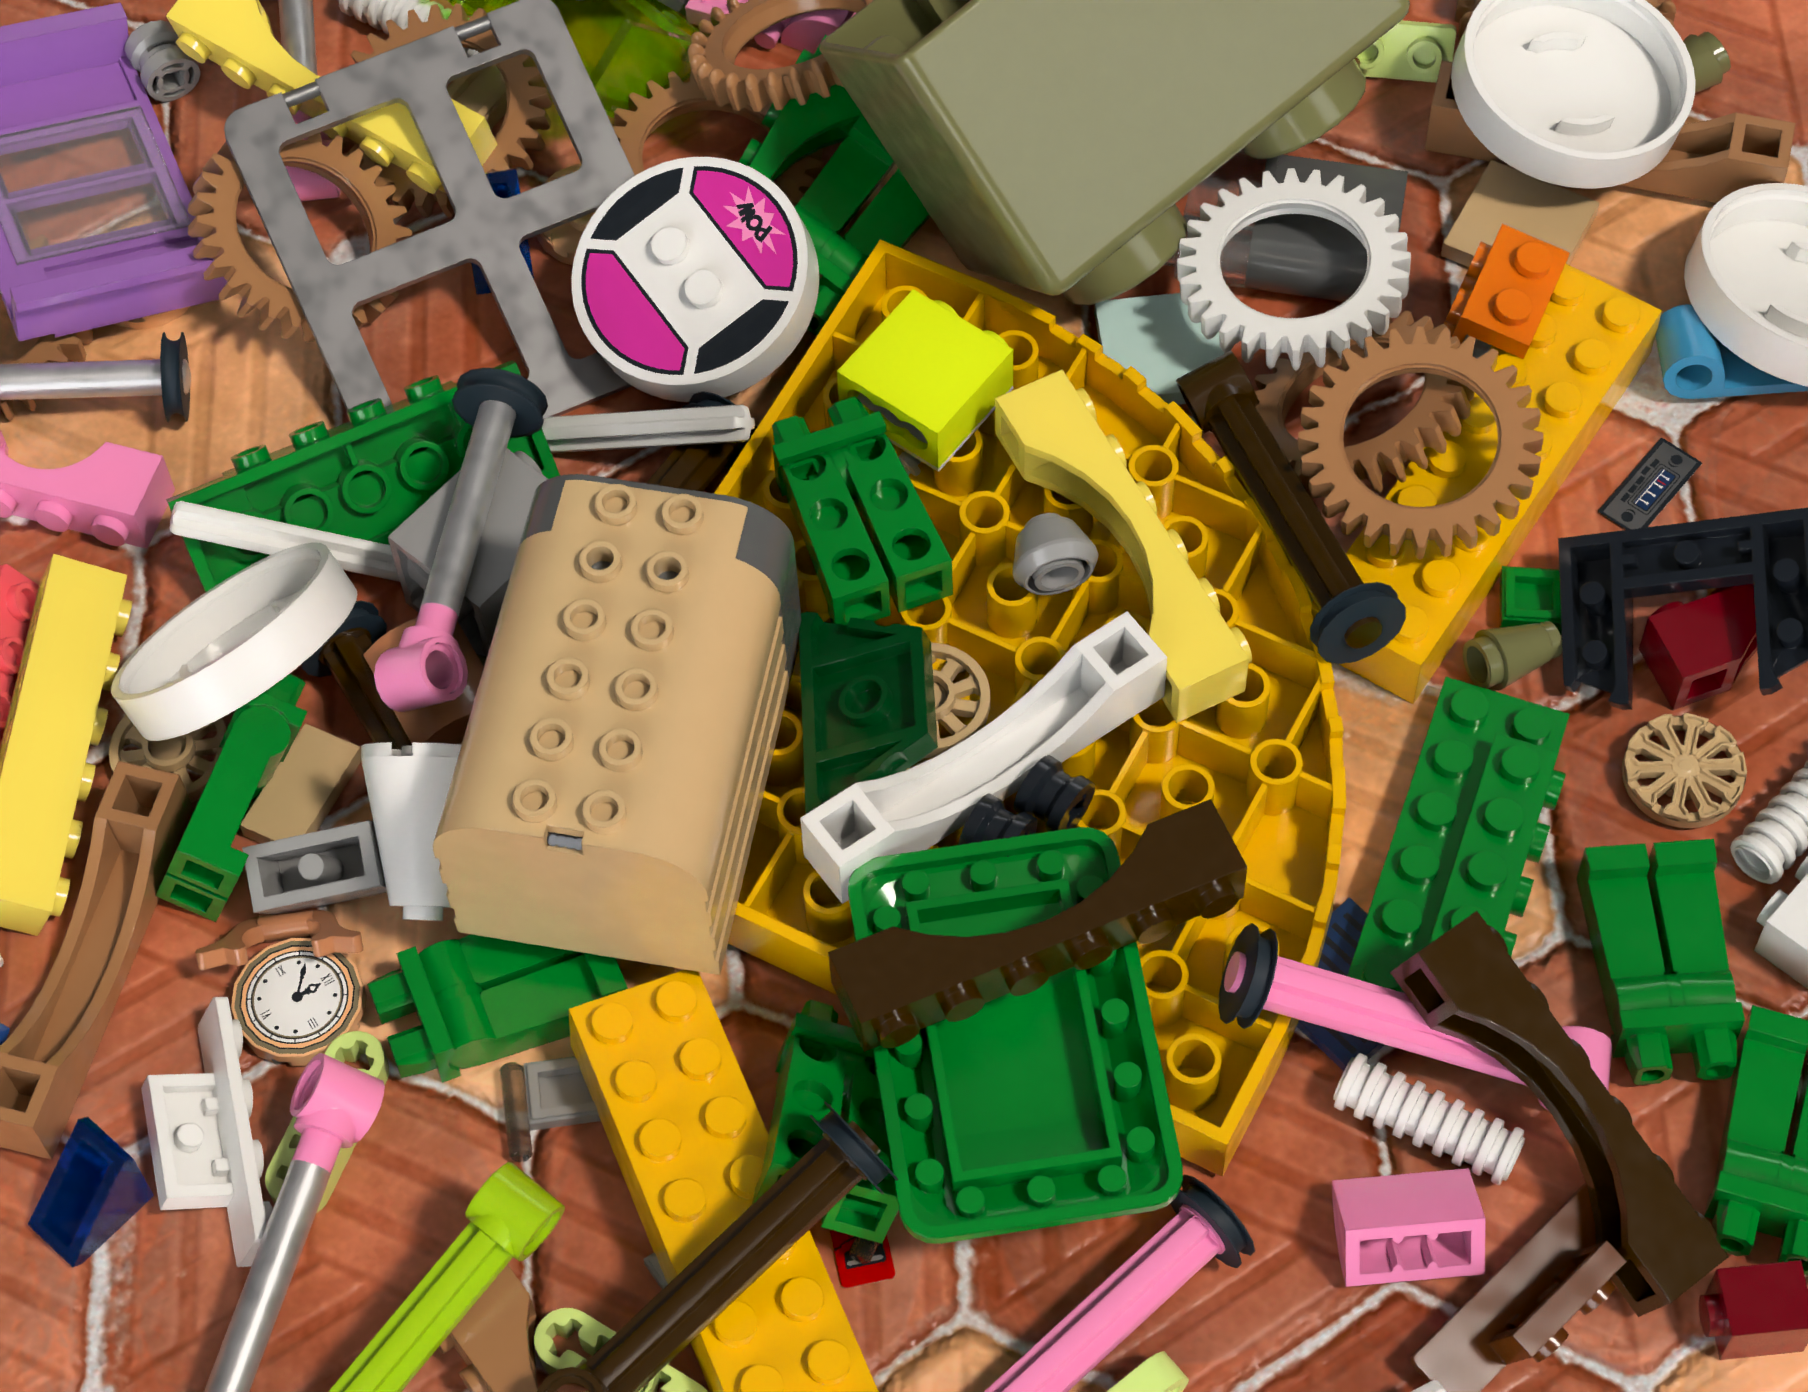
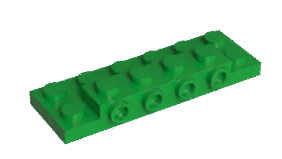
[166,360,560,592]
[1348,677,1570,993]

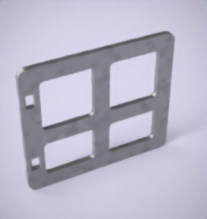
[224,0,635,420]

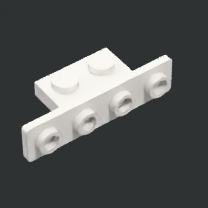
[141,997,273,1267]

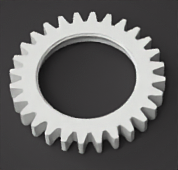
[1177,168,1411,371]

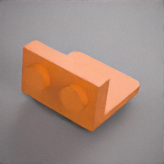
[1444,224,1570,359]

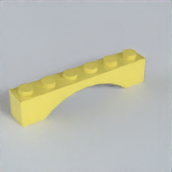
[166,0,497,194]
[995,369,1252,723]

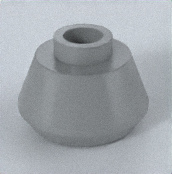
[1012,513,1099,595]

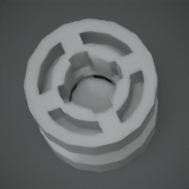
[125,20,200,102]

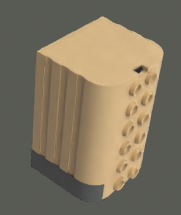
[433,474,801,975]

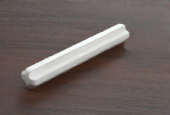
[542,404,755,453]
[170,501,400,582]

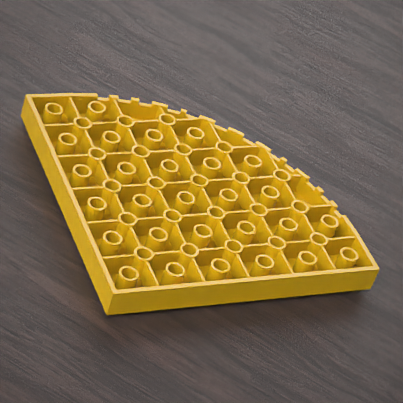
[714,239,1346,1177]

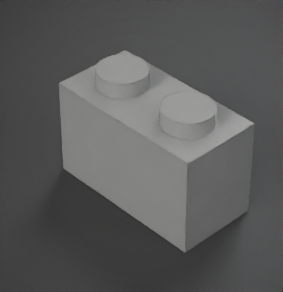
[242,820,387,915]

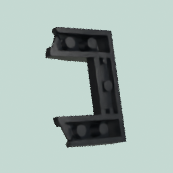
[1558,508,1808,710]

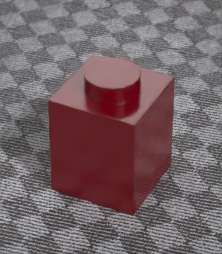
[1699,1260,1808,1360]

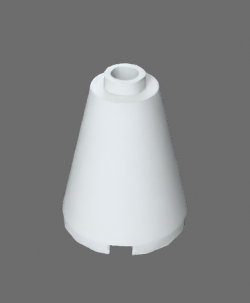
[361,742,462,921]

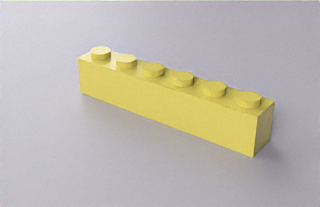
[0,554,132,936]

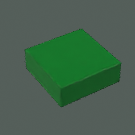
[1499,566,1562,635]

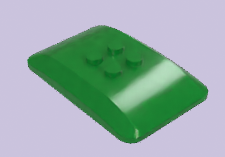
[848,827,1183,1244]

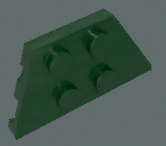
[799,611,938,814]

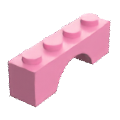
[0,430,175,549]

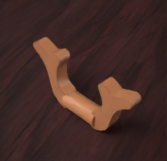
[195,910,363,970]

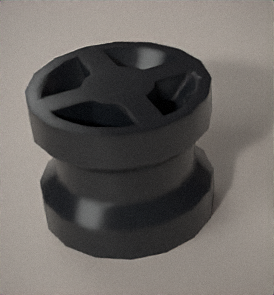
[1014,755,1095,832]
[958,793,1038,857]

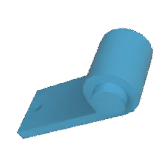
[1655,304,1808,399]

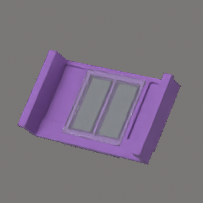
[0,2,227,342]

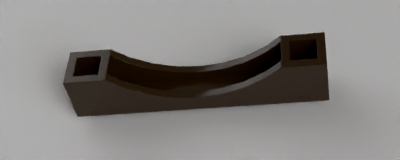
[828,799,1247,1052]
[1390,911,1729,1317]

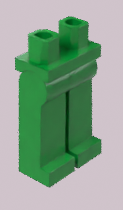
[794,114,931,335]
[772,396,953,625]
[156,674,308,922]
[1576,839,1745,1085]
[368,934,628,1083]
[752,1000,899,1243]
[1704,1005,1808,1276]

